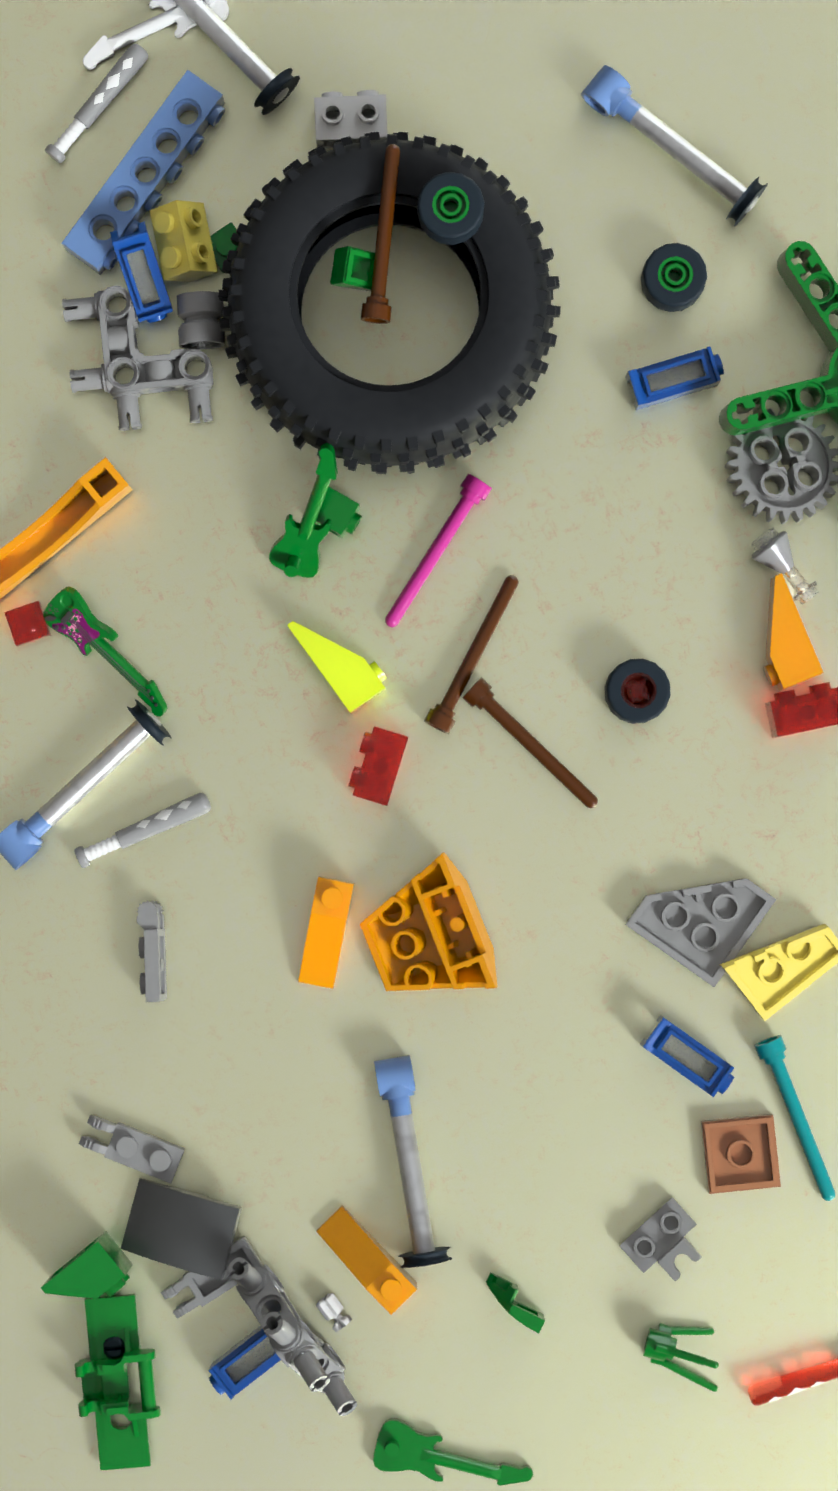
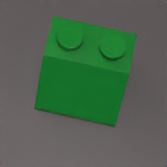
[41,1231,133,1299]

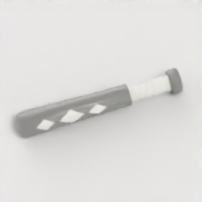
[45,44,148,163]
[74,793,211,868]

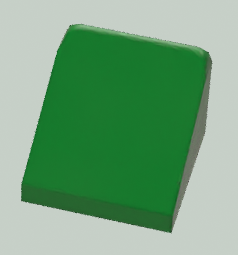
[330,246,375,291]

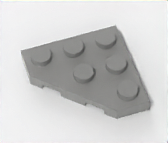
[625,878,776,987]

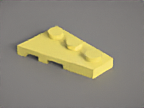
[720,924,838,1021]

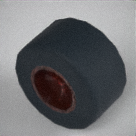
[604,659,671,724]

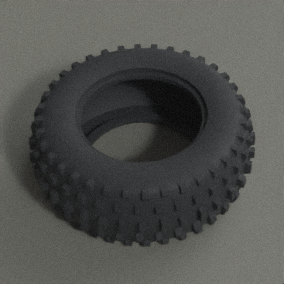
[218,132,561,474]

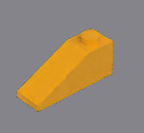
[764,573,824,691]
[298,876,355,989]
[316,1205,417,1315]

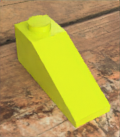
[287,621,387,714]

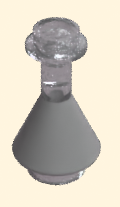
[751,527,819,604]

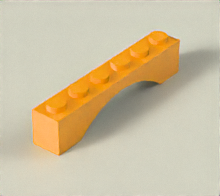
[0,457,133,599]

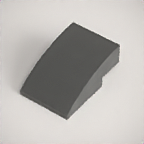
[121,1178,242,1280]

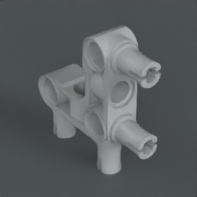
[62,286,214,431]
[228,1257,357,1416]

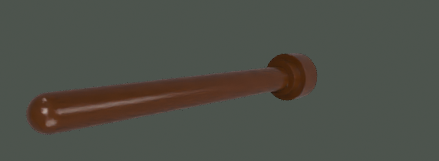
[361,144,400,324]
[424,575,519,734]
[462,677,598,808]

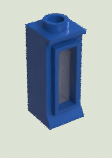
[110,222,173,323]
[625,346,724,410]
[640,1015,734,1097]
[209,1311,281,1400]

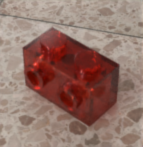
[765,682,838,738]
[348,726,409,806]

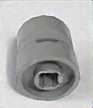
[177,291,225,350]

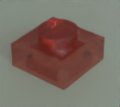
[4,601,51,647]

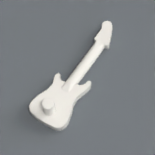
[83,0,229,70]

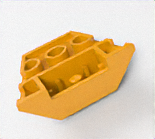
[360,852,498,991]

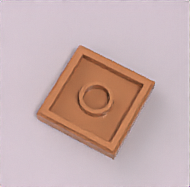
[701,1114,781,1194]

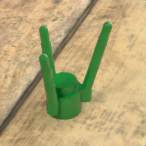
[643,1323,719,1392]

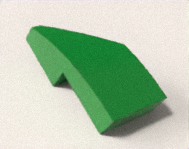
[486,1272,545,1334]

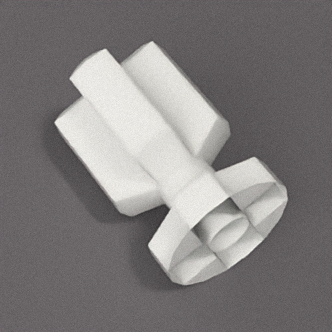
[316,1293,352,1332]

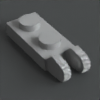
[137,900,167,1002]
[79,1115,185,1184]
[161,1236,263,1319]

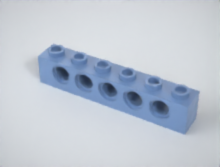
[62,70,225,275]

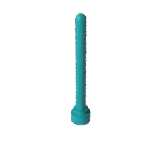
[754,1035,835,1201]

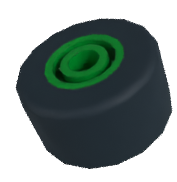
[417,172,485,245]
[641,243,707,312]

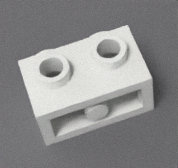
[314,90,388,149]

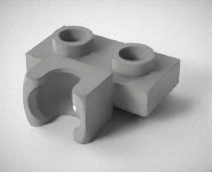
[620,1197,702,1281]

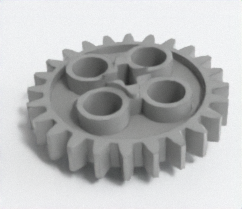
[725,408,838,524]

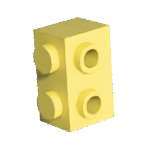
[149,200,218,282]

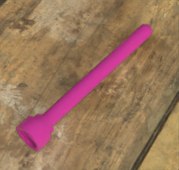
[385,474,492,627]

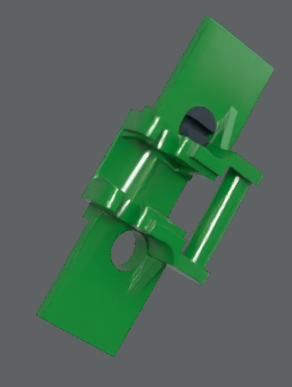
[75,1294,161,1470]

